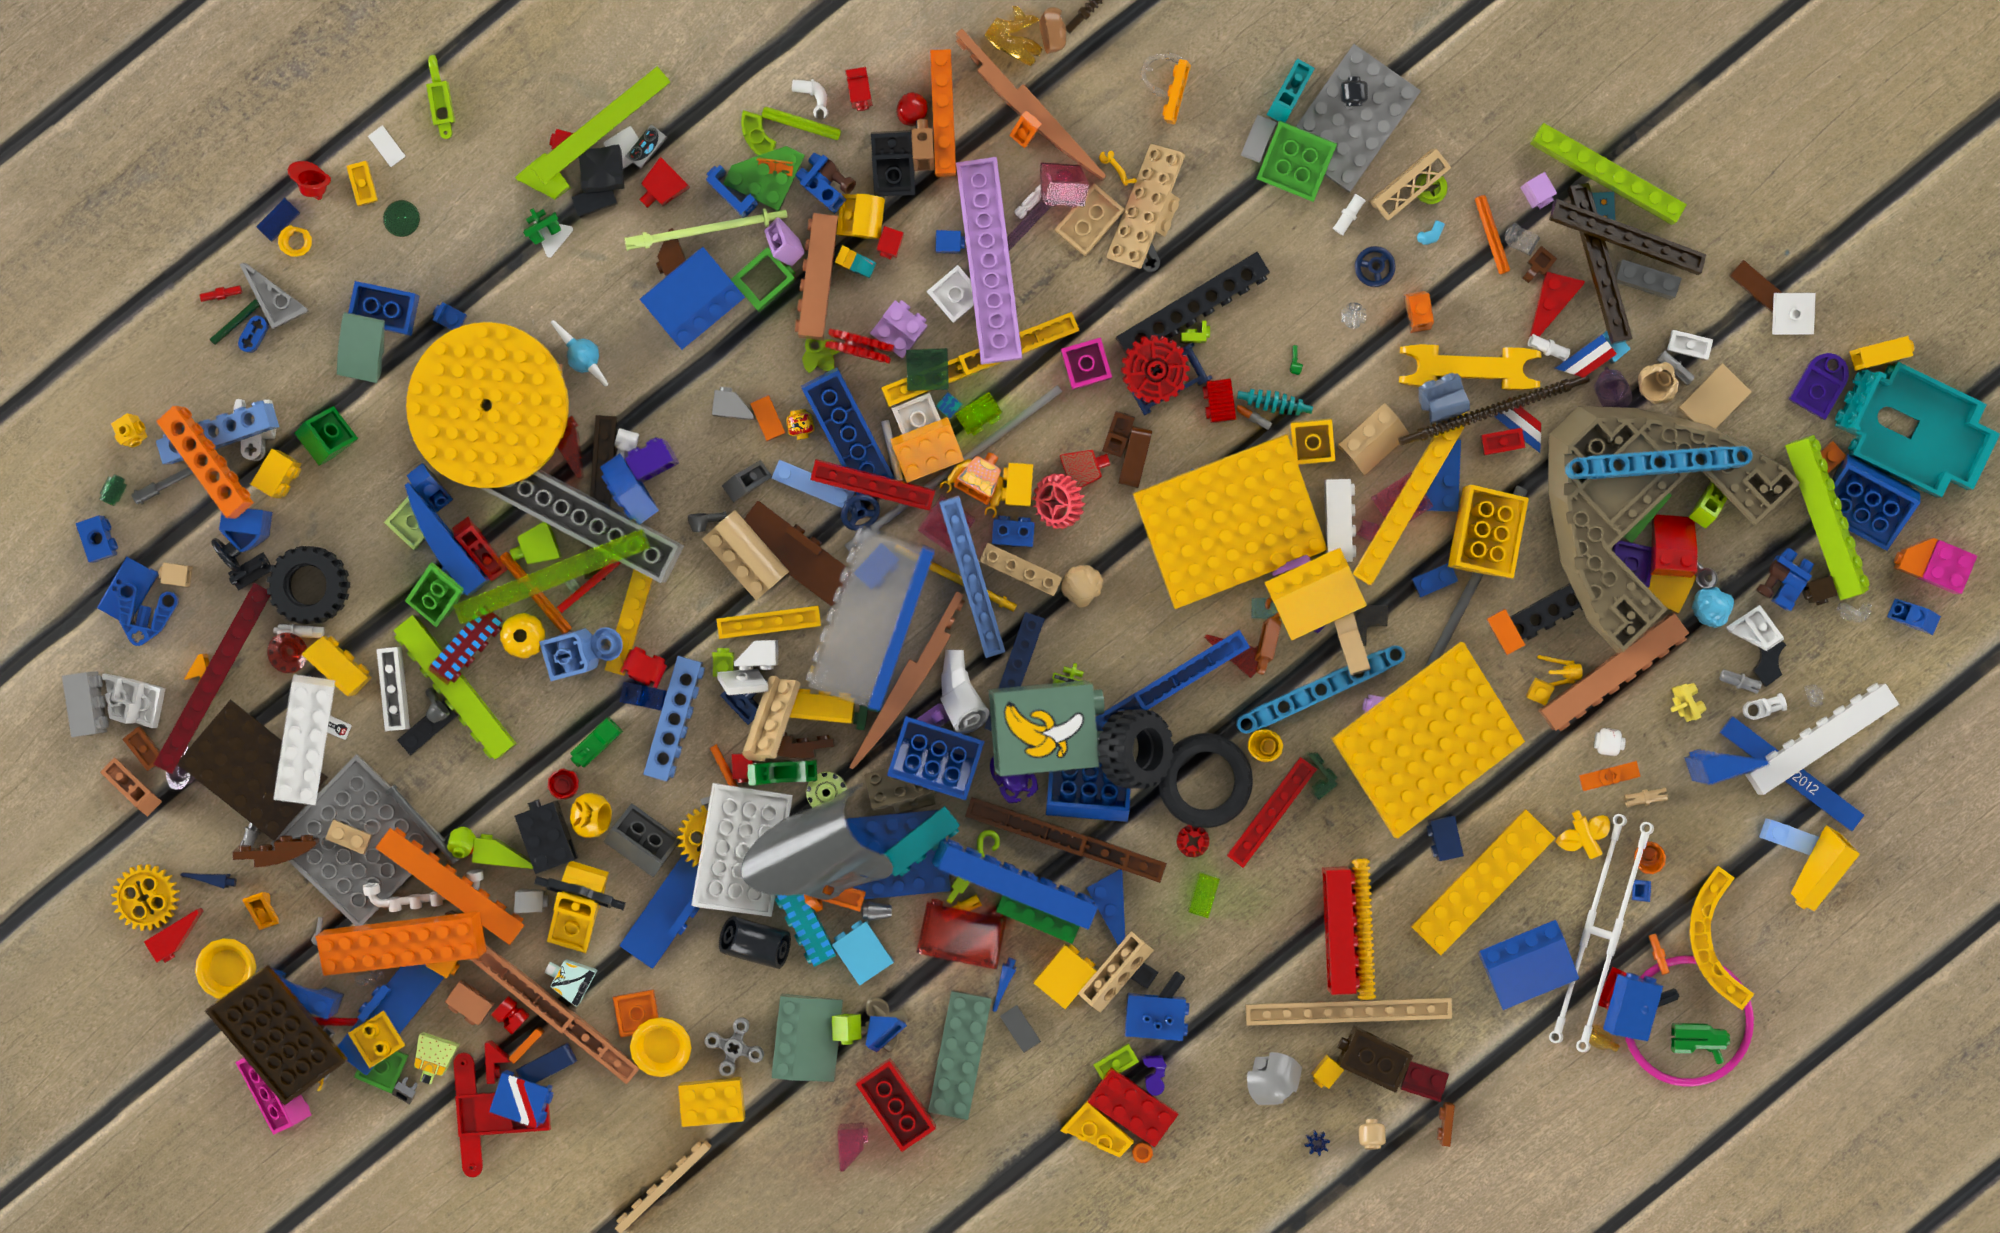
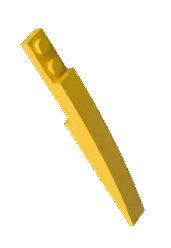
[881,312,1080,407]

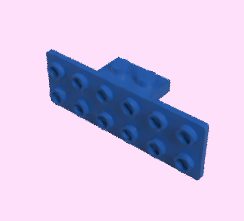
[620,850,700,968]
[338,964,444,1075]

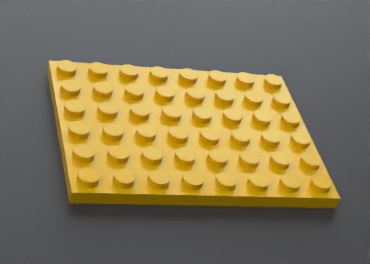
[1132,434,1327,609]
[1331,642,1525,839]

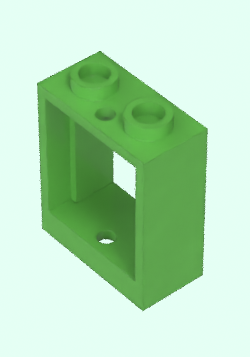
[731,247,796,312]

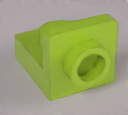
[1181,321,1210,343]
[712,648,734,677]

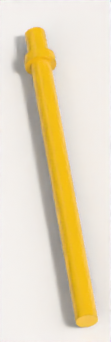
[893,544,1017,612]

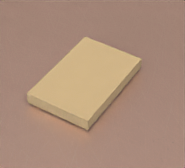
[1054,183,1125,257]
[1678,363,1751,429]

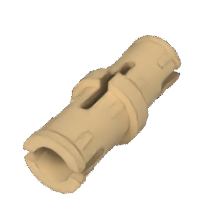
[1624,787,1668,808]

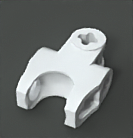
[233,399,276,461]

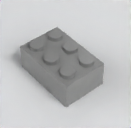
[62,671,109,737]

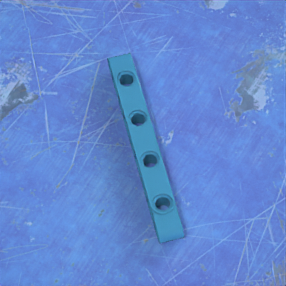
[1565,446,1752,479]
[1236,645,1405,734]

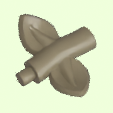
[861,998,909,1052]

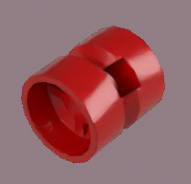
[491,996,530,1035]

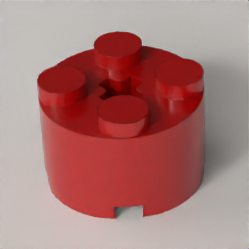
[619,646,667,689]

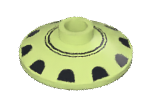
[806,772,847,807]

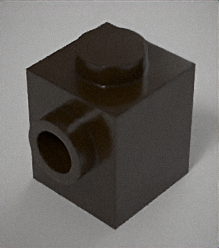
[1802,576,1838,605]

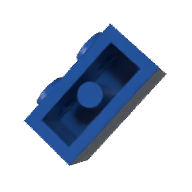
[992,516,1035,547]

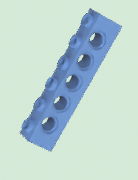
[156,401,279,464]
[643,656,705,781]

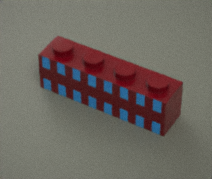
[428,605,503,685]

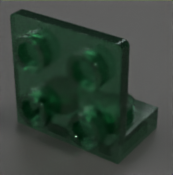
[906,348,949,391]
[1305,751,1338,800]

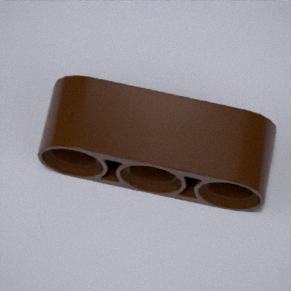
[1118,426,1152,488]

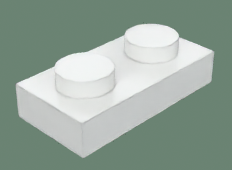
[1667,330,1713,360]

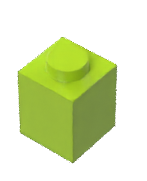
[832,1014,862,1045]

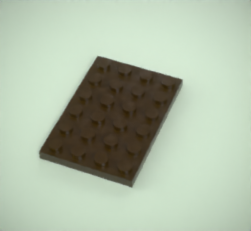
[177,699,328,841]
[205,964,348,1106]

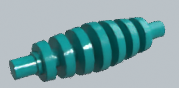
[1237,389,1313,416]

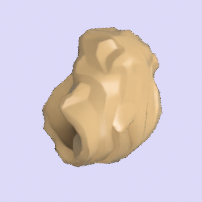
[1638,362,1679,404]
[1061,565,1103,607]

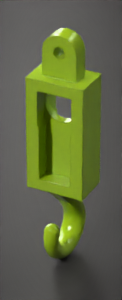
[426,54,456,139]
[946,830,1000,904]

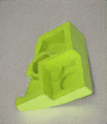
[515,153,571,200]

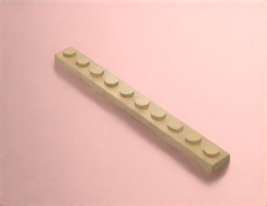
[1245,997,1452,1025]

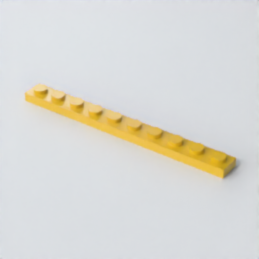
[1353,412,1467,585]

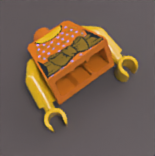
[940,453,1004,518]

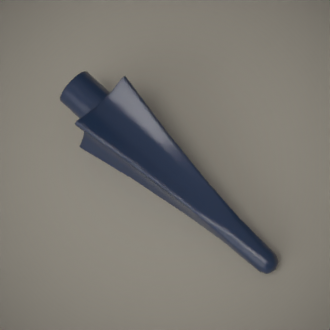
[181,872,237,889]

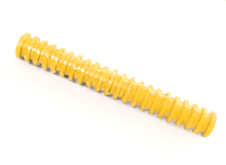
[1351,858,1376,1000]

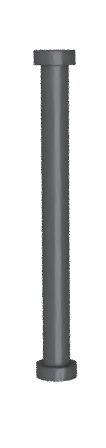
[386,784,460,866]

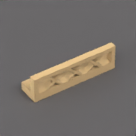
[1369,149,1451,221]

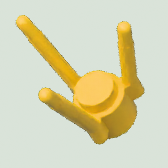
[1537,655,1582,687]

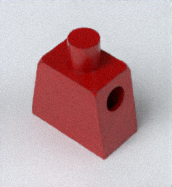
[639,157,690,208]

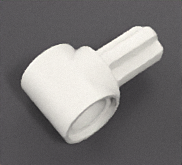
[614,428,639,459]

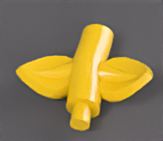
[1555,810,1610,859]

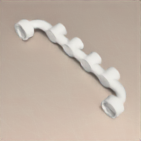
[363,869,484,912]

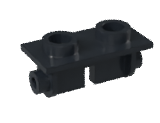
[228,552,271,591]

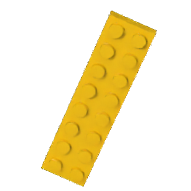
[1411,809,1555,956]

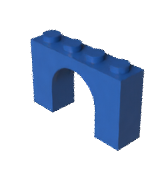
[256,967,344,1019]

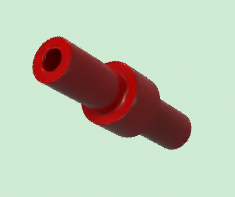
[200,285,242,302]

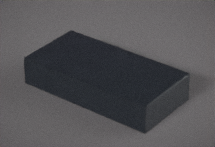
[572,190,618,217]

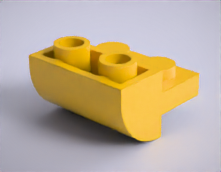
[836,193,885,239]

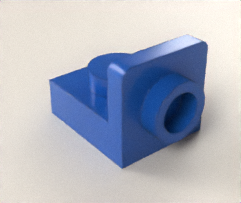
[433,302,467,330]

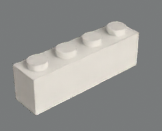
[1324,479,1356,562]
[377,647,410,731]

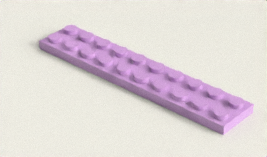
[956,157,1023,365]

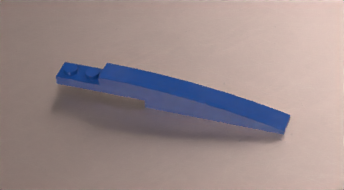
[1096,630,1250,731]

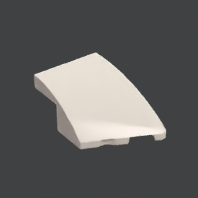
[102,674,166,728]

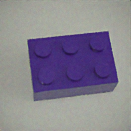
[625,437,679,483]

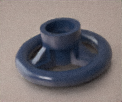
[1355,246,1396,287]
[841,494,880,531]

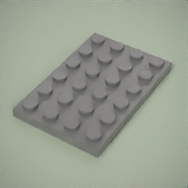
[1296,44,1421,193]

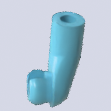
[1417,220,1445,245]

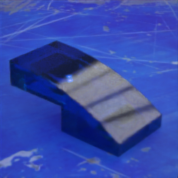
[620,682,667,711]

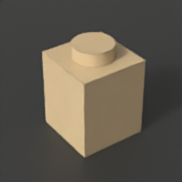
[159,563,193,587]

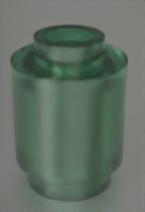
[99,474,127,506]

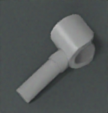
[311,917,323,946]

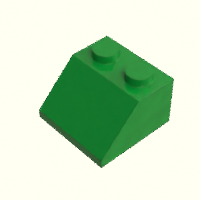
[294,406,358,466]

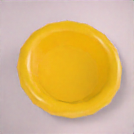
[195,938,257,999]
[630,1017,692,1077]

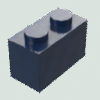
[1426,815,1464,862]

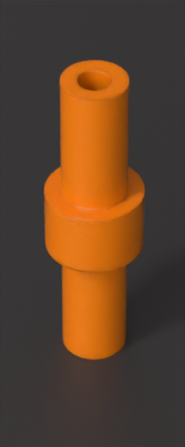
[1648,934,1670,975]

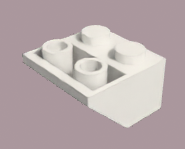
[734,640,779,670]

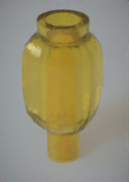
[1589,1025,1620,1052]

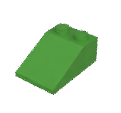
[405,562,464,628]

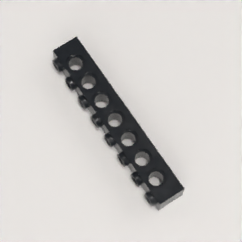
[1116,251,1270,356]

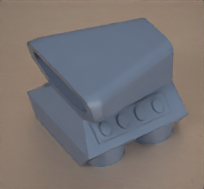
[1419,373,1470,427]

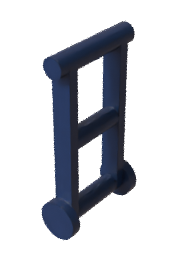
[1127,342,1213,416]

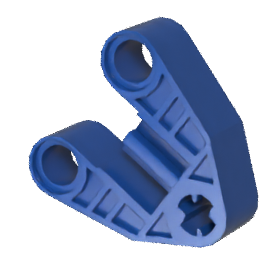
[117,582,179,646]

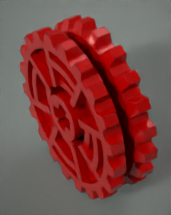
[825,329,894,364]
[1121,335,1190,404]

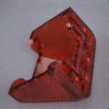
[916,898,1007,969]

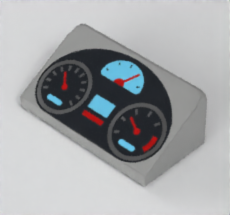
[625,125,667,169]

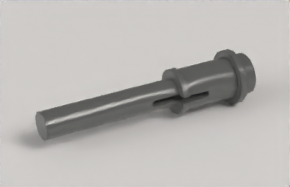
[131,467,194,505]

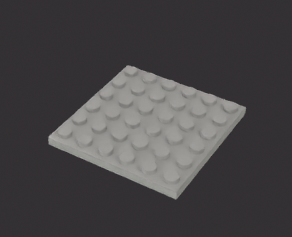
[270,754,446,926]

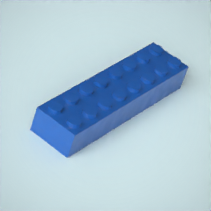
[931,839,1098,930]

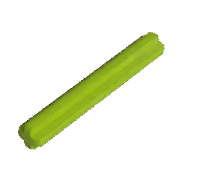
[762,107,841,140]

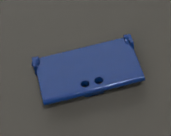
[97,556,159,620]

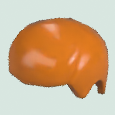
[1634,841,1666,874]

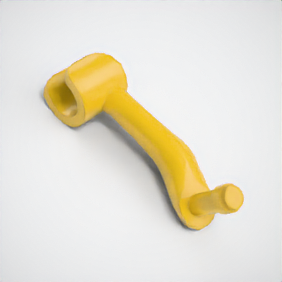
[1099,150,1137,186]

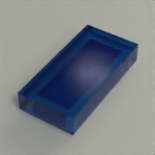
[256,198,301,242]

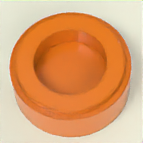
[1132,1142,1153,1163]

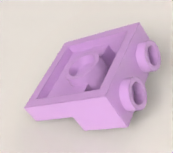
[870,300,928,359]

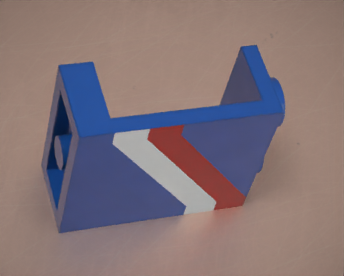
[489,1070,554,1128]

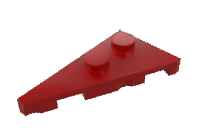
[1529,272,1585,338]

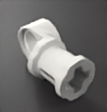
[1742,693,1787,720]

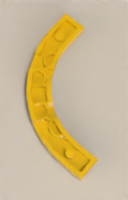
[1689,866,1754,1010]

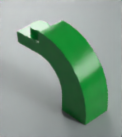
[747,760,817,785]

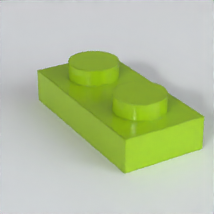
[1093,1043,1139,1079]

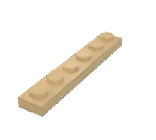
[615,1140,712,1233]

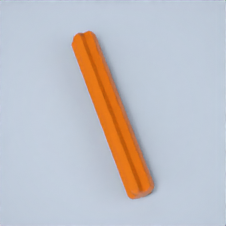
[1475,195,1510,274]

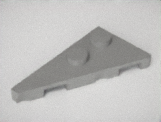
[239,263,309,329]

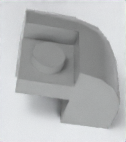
[1247,1052,1302,1105]

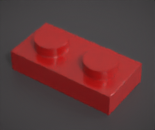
[1480,428,1526,455]

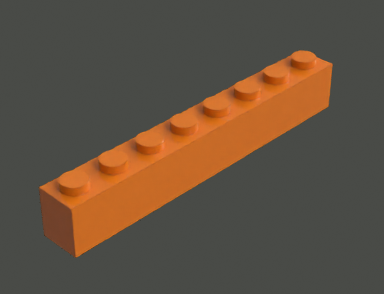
[375,827,525,945]

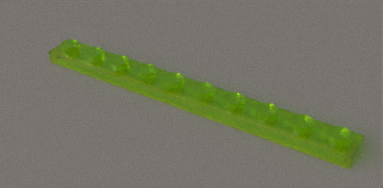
[453,529,651,624]

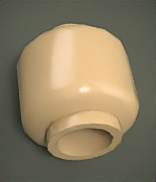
[1359,1119,1386,1150]

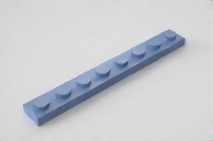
[939,496,1005,658]

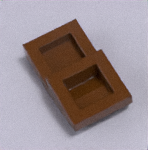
[1102,410,1135,458]

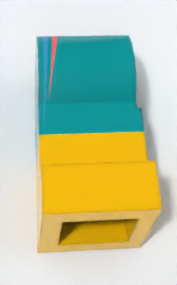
[835,245,877,278]

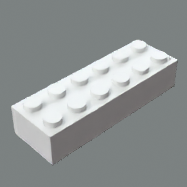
[274,674,335,805]

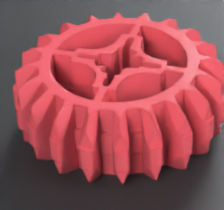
[1032,473,1085,529]

